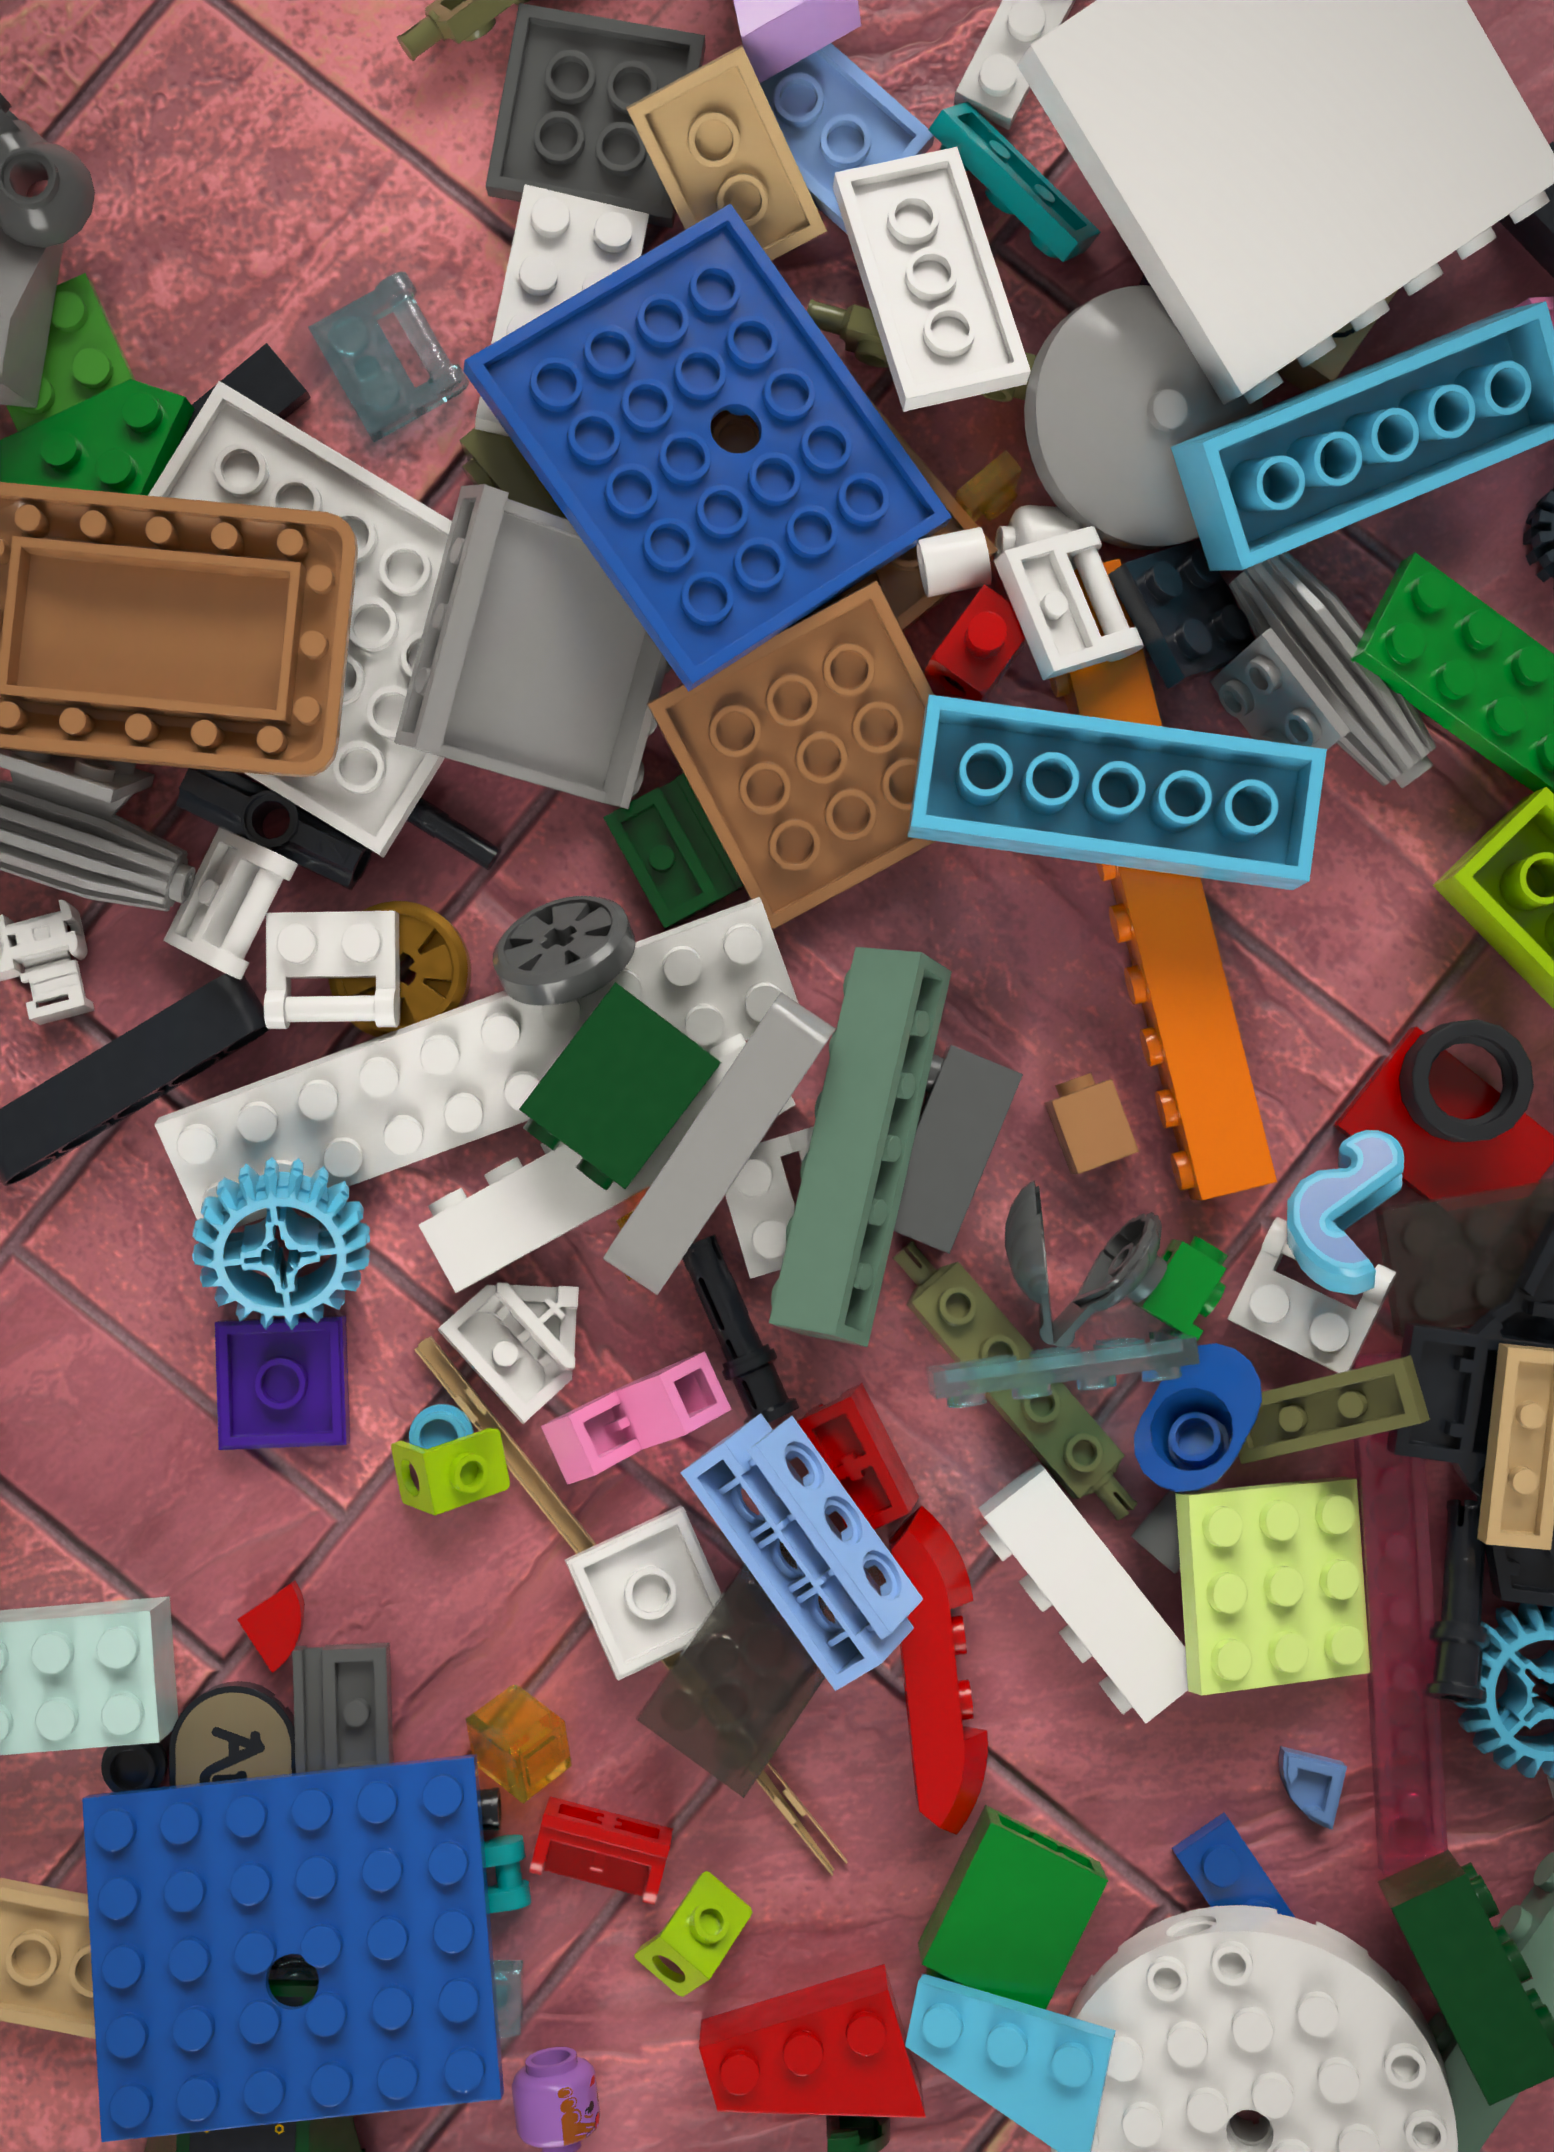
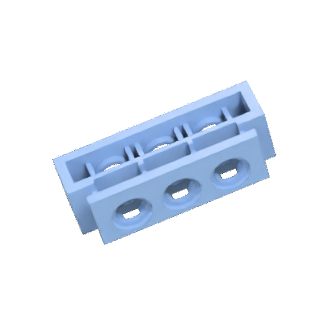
[680,1413,923,1691]

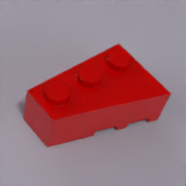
[699,1964,926,2118]

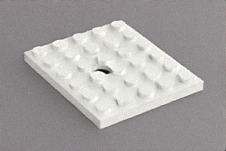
[148,381,452,858]

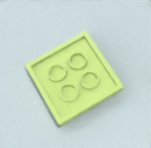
[1175,1477,1370,1696]

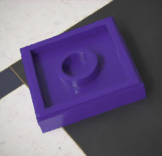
[215,1316,350,1450]

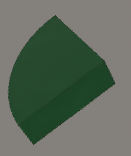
[826,2115,890,2152]

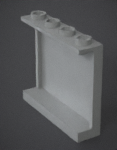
[394,484,672,809]

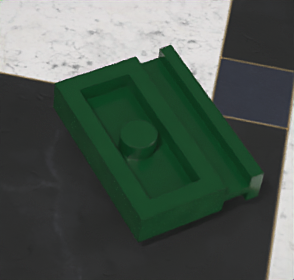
[603,773,744,931]

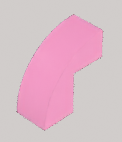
[541,1351,732,1485]

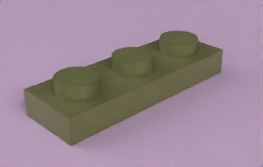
[1238,1355,1430,1464]

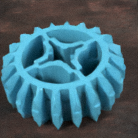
[192,1157,370,1330]
[1454,1603,1554,1779]

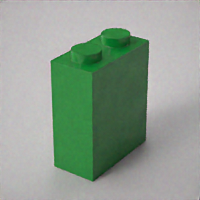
[918,1805,1108,2010]

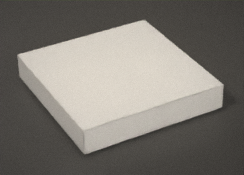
[565,1505,735,1681]

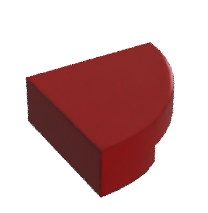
[237,1580,305,1673]

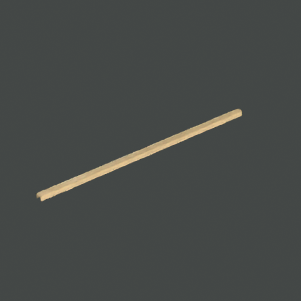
[414,1336,847,1875]

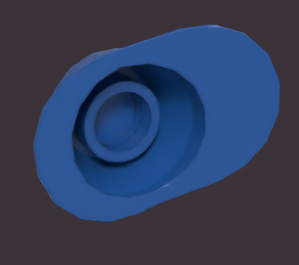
[1134,1343,1262,1492]

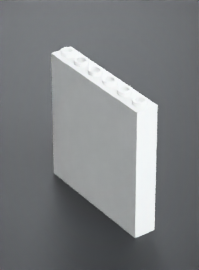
[1017,0,1554,405]

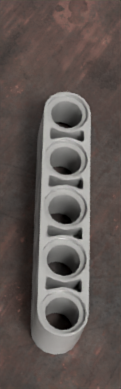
[603,992,836,1295]

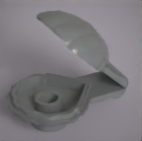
[1005,1180,1168,1347]

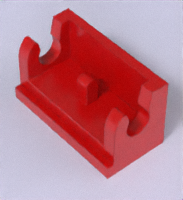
[797,1383,919,1530]
[529,1796,673,1905]

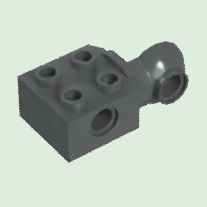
[0,93,95,248]

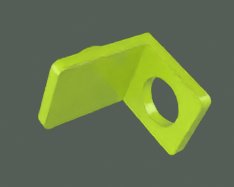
[391,1428,510,1516]
[634,1871,752,1997]

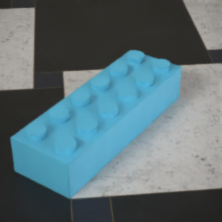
[1171,301,1554,571]
[907,695,1327,890]

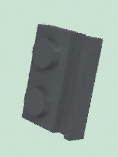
[292,1643,394,1773]

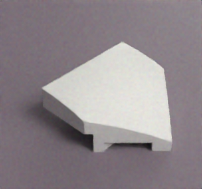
[438,1283,579,1424]

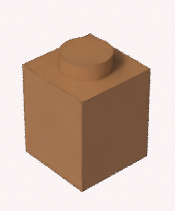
[1044,1073,1139,1174]

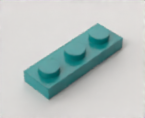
[928,102,1101,262]

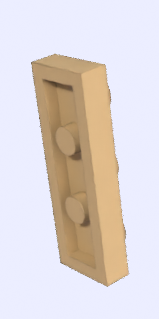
[1477,1343,1554,1550]

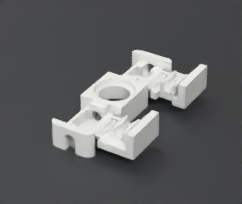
[0,900,95,1025]

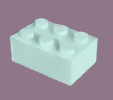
[0,1597,178,1755]

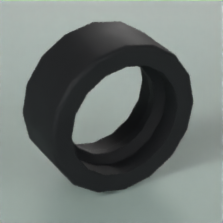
[1399,1019,1534,1142]

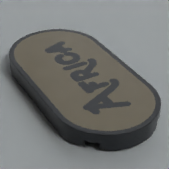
[169,1681,296,1786]

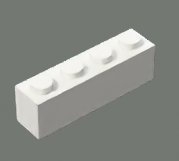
[979,1461,1188,1723]

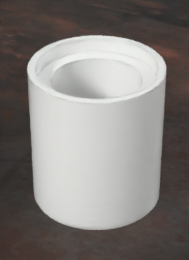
[916,527,992,598]

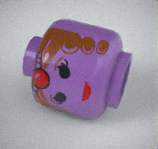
[512,2047,600,2152]

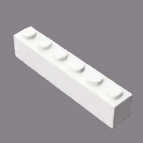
[419,1033,796,1293]

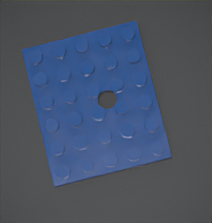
[463,203,952,692]
[82,1754,504,2142]

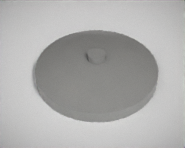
[1024,285,1263,550]

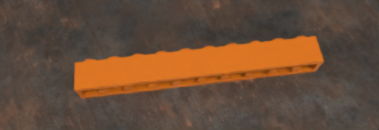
[1049,559,1277,1201]

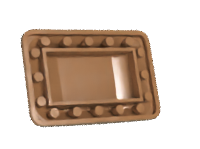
[0,482,358,777]

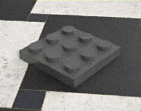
[486,3,706,228]

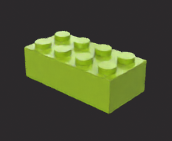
[1432,787,1554,1009]

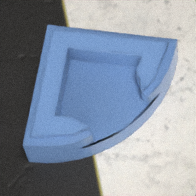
[1278,1746,1347,1830]

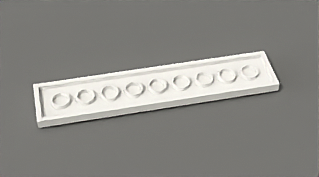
[155,897,799,1229]

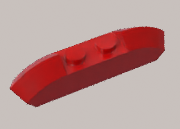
[889,1506,988,1835]

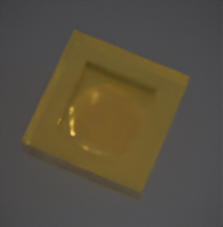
[955,450,1022,522]

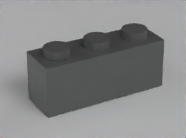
[894,1045,1023,1254]

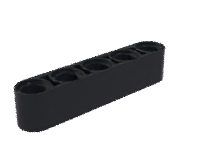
[0,974,270,1186]

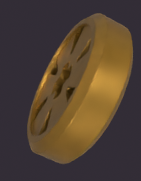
[328,901,471,1037]

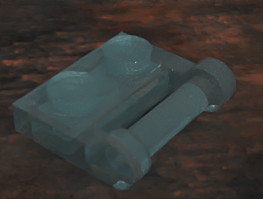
[308,272,469,442]

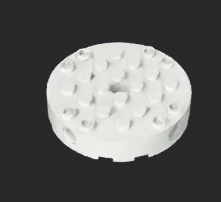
[1051,1905,1458,2152]

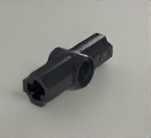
[176,768,372,890]

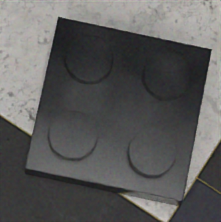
[1108,538,1255,689]

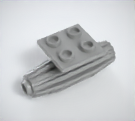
[1209,551,1436,788]
[0,749,196,911]

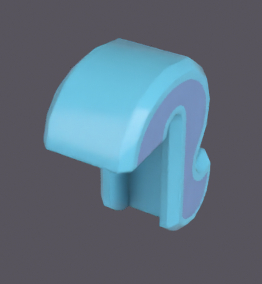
[1287,1130,1404,1295]

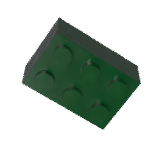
[1378,1849,1554,2106]

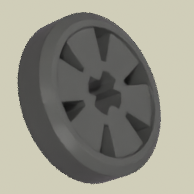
[492,896,635,1006]

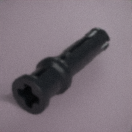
[682,1235,799,1424]
[1425,1499,1490,1704]

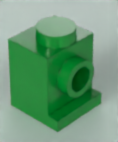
[1133,1236,1228,1341]

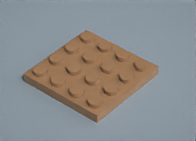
[646,581,936,930]

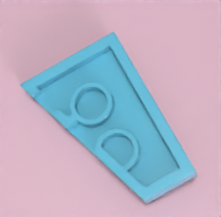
[905,1973,1116,2152]

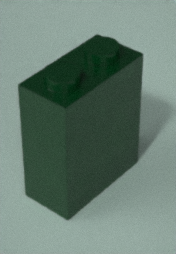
[519,982,722,1190]

